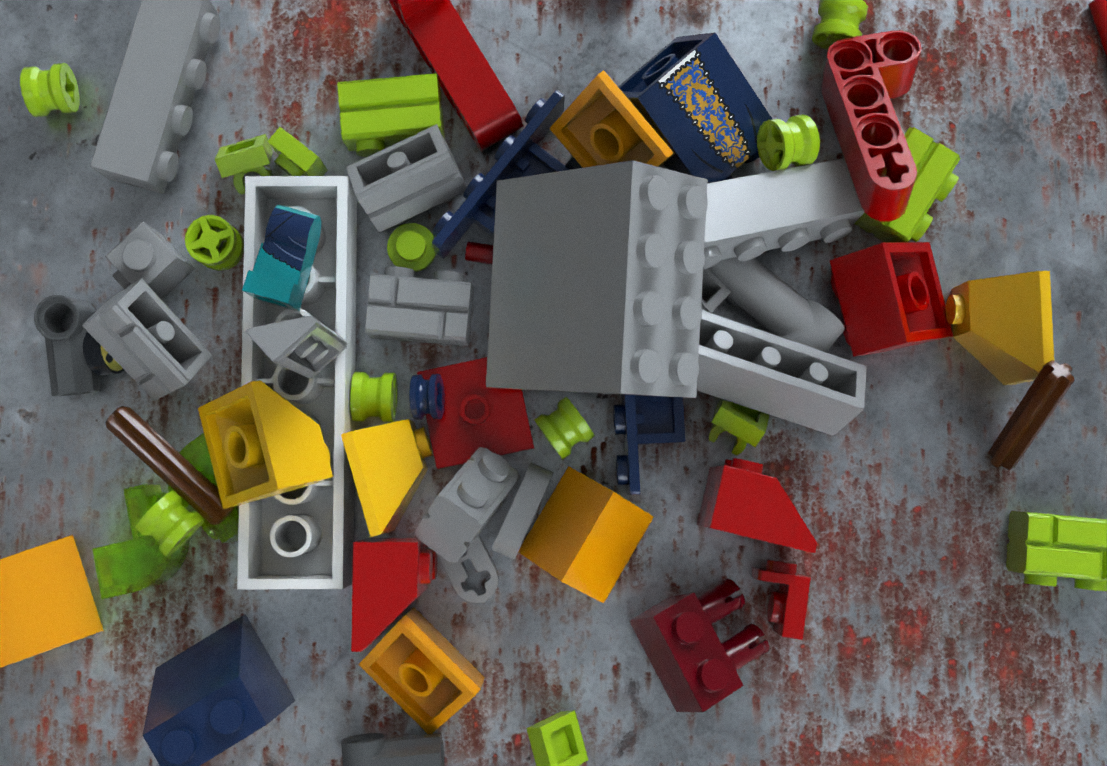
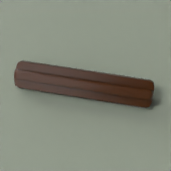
[989,360,1075,470]
[105,406,234,525]

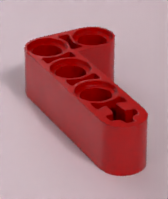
[389,0,524,152]
[821,30,922,222]

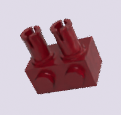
[629,578,769,712]

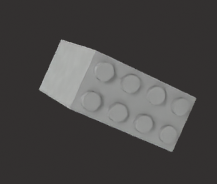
[486,160,708,398]

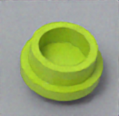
[387,223,436,272]

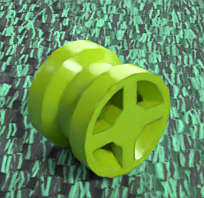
[812,0,868,50]
[20,63,80,117]
[757,114,820,171]
[185,215,244,271]
[350,372,398,422]
[534,397,595,460]
[135,490,205,557]

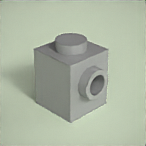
[105,221,195,300]

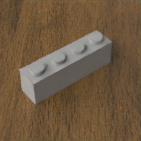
[90,0,220,194]
[703,158,864,270]
[697,310,867,436]

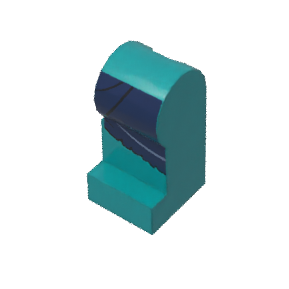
[242,204,322,312]

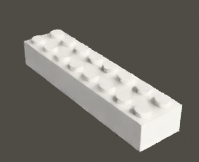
[237,176,357,590]

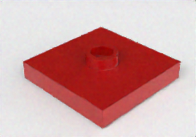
[417,357,535,469]

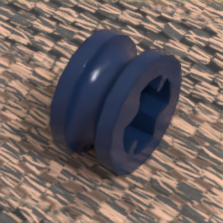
[409,374,445,420]

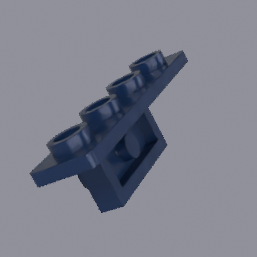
[432,90,570,259]
[613,394,686,495]

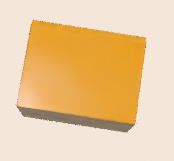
[549,70,674,168]
[518,466,654,603]
[358,607,485,734]

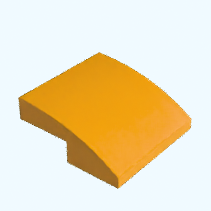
[0,535,104,668]

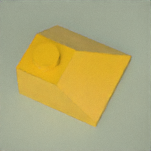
[946,271,1054,385]
[198,380,333,509]
[341,419,433,537]

